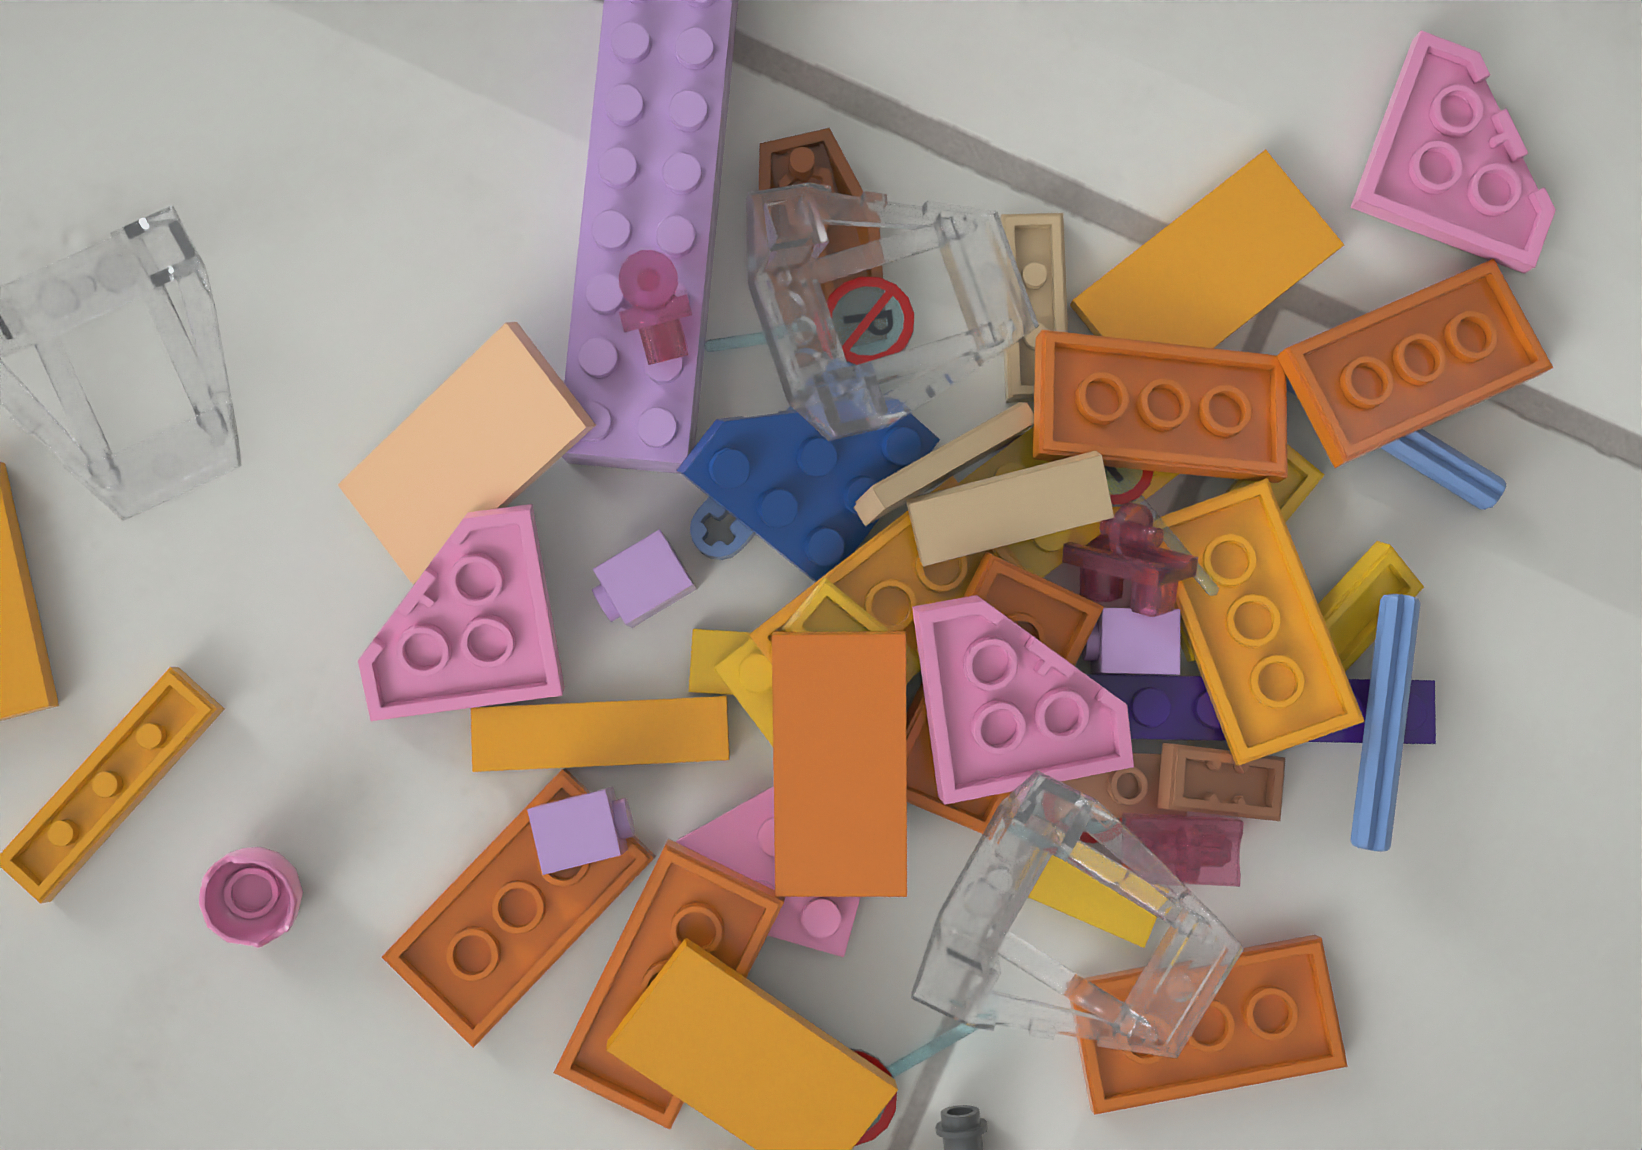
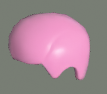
[199,847,303,948]

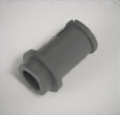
[935,1105,988,1150]

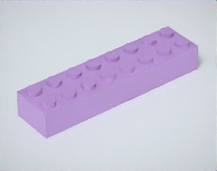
[562,0,738,474]

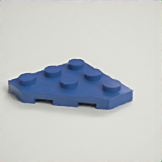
[676,398,940,582]

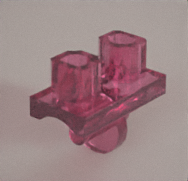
[618,250,692,365]
[1062,502,1198,617]
[1119,813,1244,887]

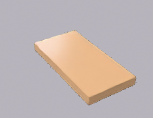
[338,322,596,584]

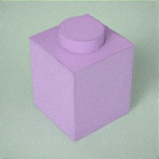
[592,529,697,628]
[1081,608,1180,676]
[527,787,635,875]

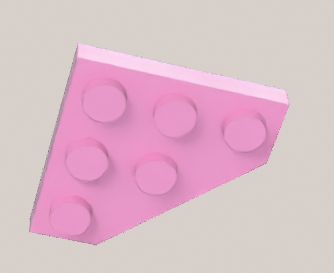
[1350,30,1556,274]
[358,504,565,721]
[912,595,1134,805]
[676,785,861,957]

